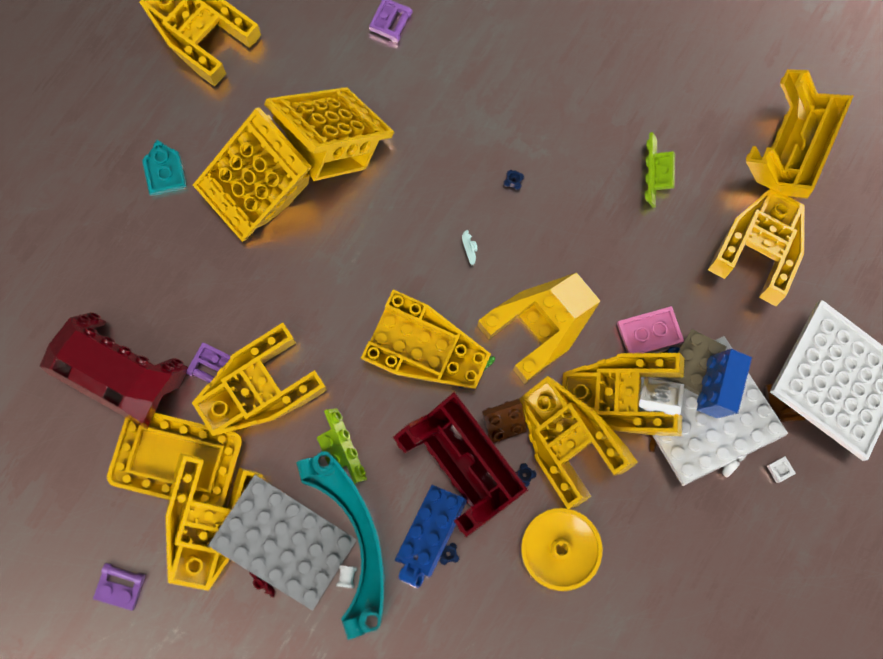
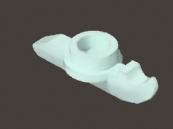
[462,230,478,265]

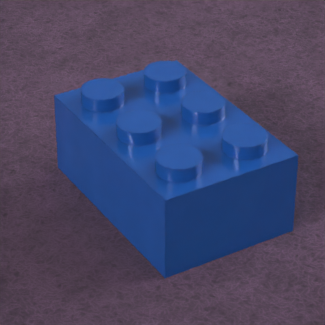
[697,349,752,419]

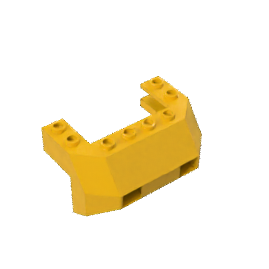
[746,69,854,198]

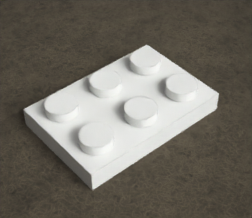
[639,377,684,415]

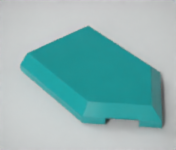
[142,140,187,196]

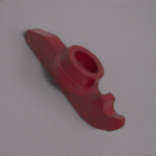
[249,571,275,598]

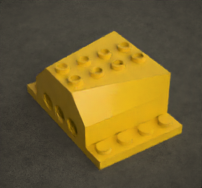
[264,87,394,181]
[193,107,312,242]

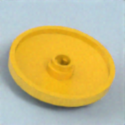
[521,508,603,591]

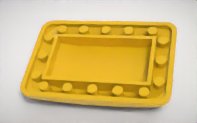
[107,413,242,507]

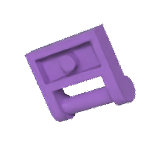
[369,0,413,42]
[186,342,231,383]
[93,563,145,611]

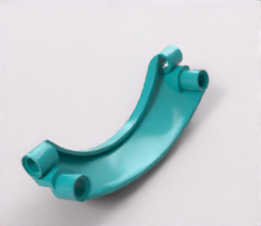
[296,451,384,640]

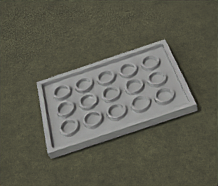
[208,475,357,611]

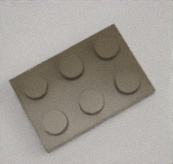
[665,329,727,395]

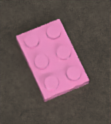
[617,306,684,353]

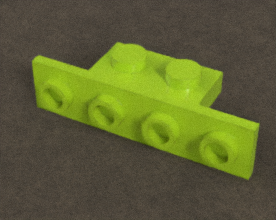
[645,132,675,208]
[317,408,367,484]

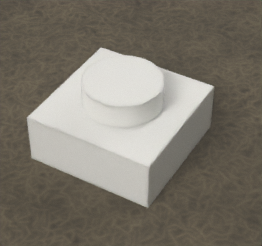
[767,456,796,483]

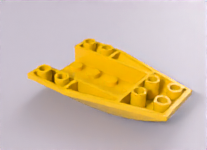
[360,289,491,389]

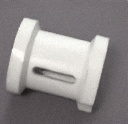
[336,565,357,588]

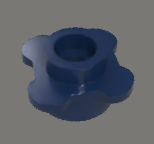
[504,170,524,190]
[515,463,537,487]
[440,543,459,565]

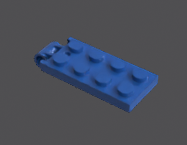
[394,485,467,588]

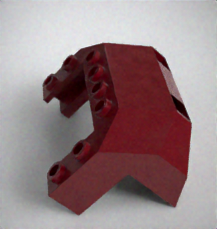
[40,312,188,429]
[393,392,528,537]

